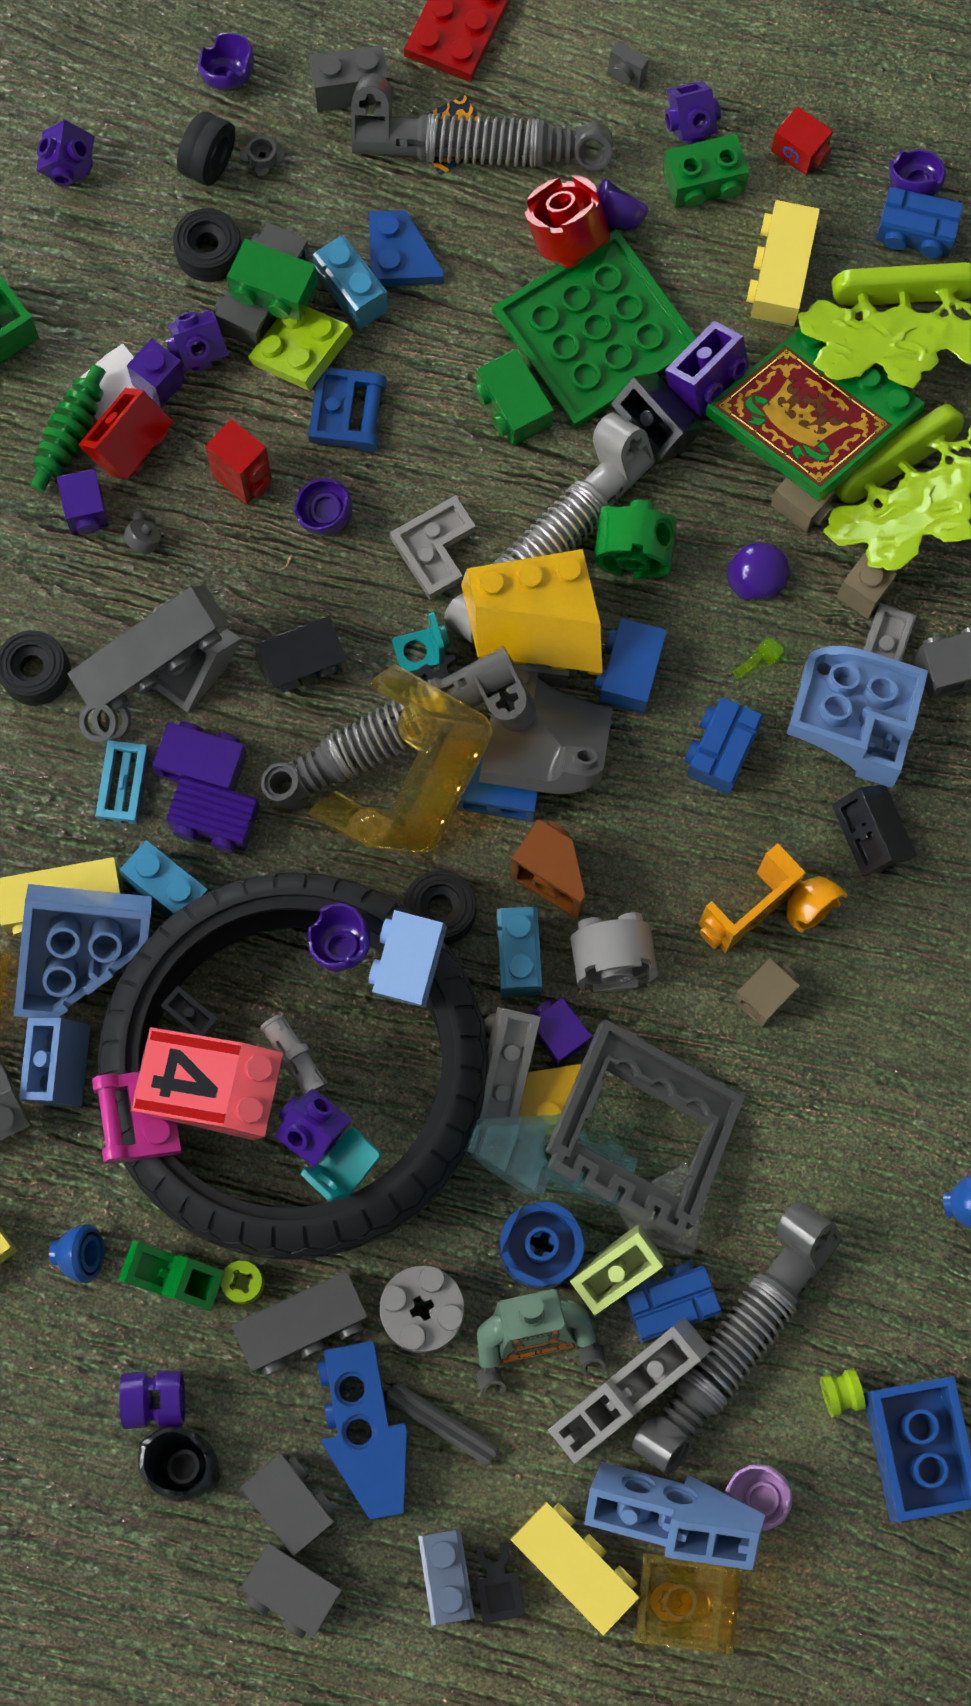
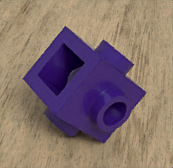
[665,81,721,144]
[36,119,95,187]
[165,310,228,371]
[275,1089,352,1167]

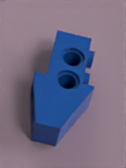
[318,1341,408,1520]

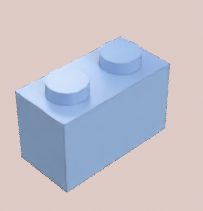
[368,910,447,1008]

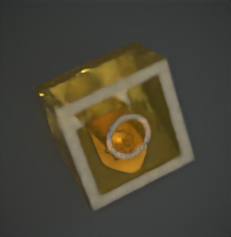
[635,1553,741,1656]

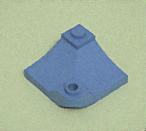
[786,646,928,788]

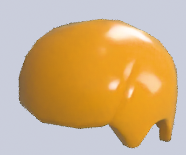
[786,876,848,933]

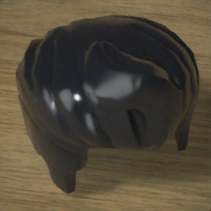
[138,1425,221,1502]

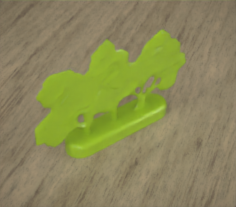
[798,262,971,389]
[823,404,971,571]

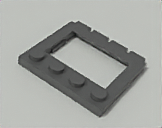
[545,1019,745,1239]

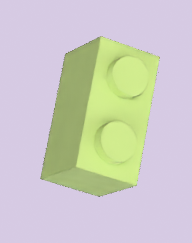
[570,1224,664,1316]

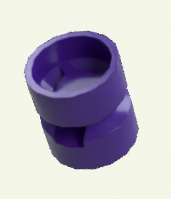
[119,1370,185,1429]

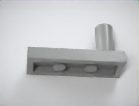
[476,1007,541,1138]

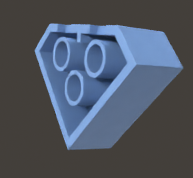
[14,884,152,1018]

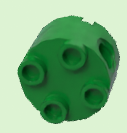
[594,499,677,579]

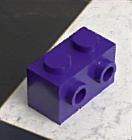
[665,321,749,416]

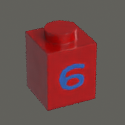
[771,106,833,176]

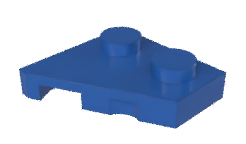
[369,210,444,286]

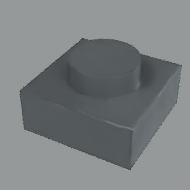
[608,41,649,89]

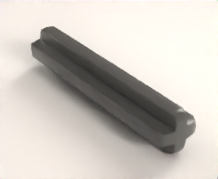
[385,1382,499,1466]

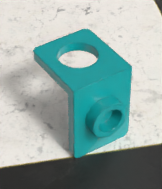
[392,612,450,675]
[300,1128,382,1202]

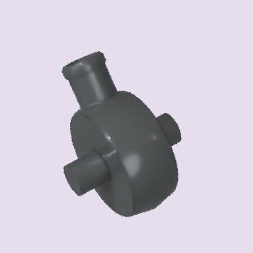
[124,511,161,554]

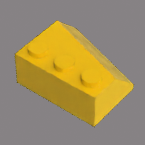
[461,549,602,676]

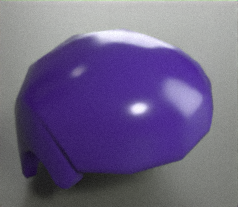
[198,33,254,91]
[889,149,946,196]
[596,179,649,231]
[293,478,353,537]
[726,542,790,601]
[308,902,370,972]

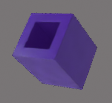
[127,338,186,407]
[57,469,109,534]
[531,998,592,1067]

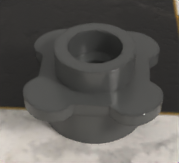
[240,135,285,177]

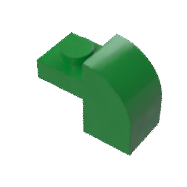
[118,1240,225,1311]

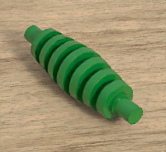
[30,365,106,493]

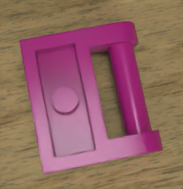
[92,1072,181,1164]

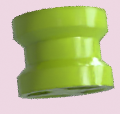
[220,1260,265,1305]
[820,1368,866,1418]

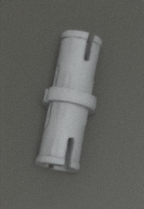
[260,1013,328,1096]

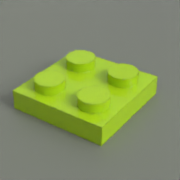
[248,307,353,391]

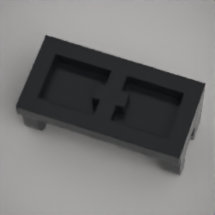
[832,785,917,876]

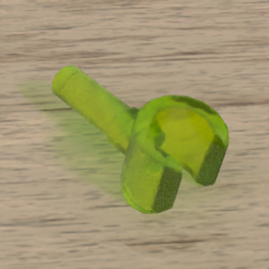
[731,638,784,680]

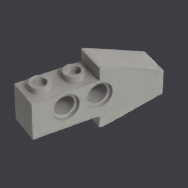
[548,1317,711,1464]

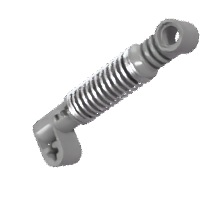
[444,413,655,645]

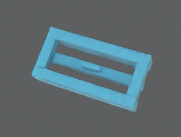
[95,740,149,825]

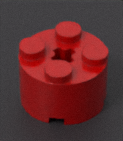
[525,176,610,268]

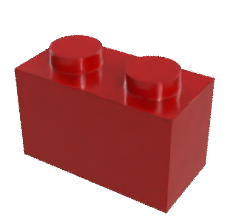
[79,387,173,480]
[205,419,272,505]

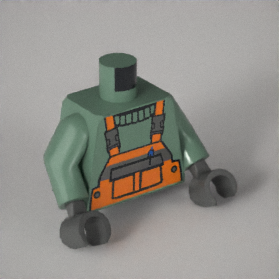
[476,1289,606,1398]

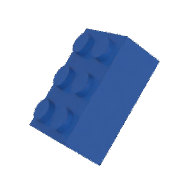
[864,1376,971,1522]

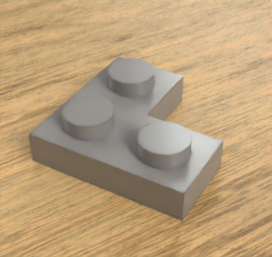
[390,495,476,600]

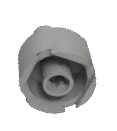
[570,912,658,993]
[380,1266,464,1354]

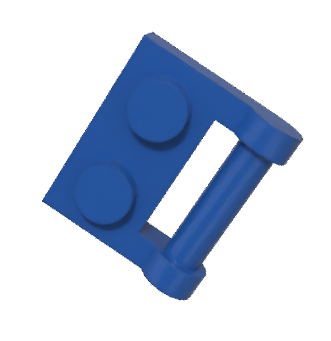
[308,367,387,452]

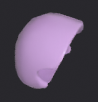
[725,1464,792,1531]

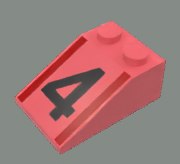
[130,1027,283,1140]

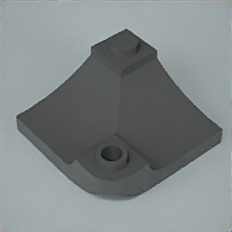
[479,668,613,794]

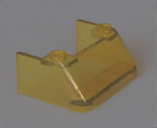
[309,664,492,853]

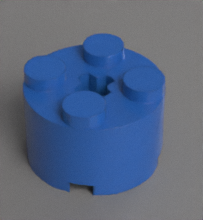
[499,1201,584,1290]

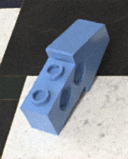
[584,1462,765,1570]

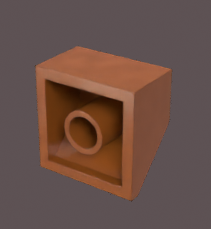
[510,819,585,920]

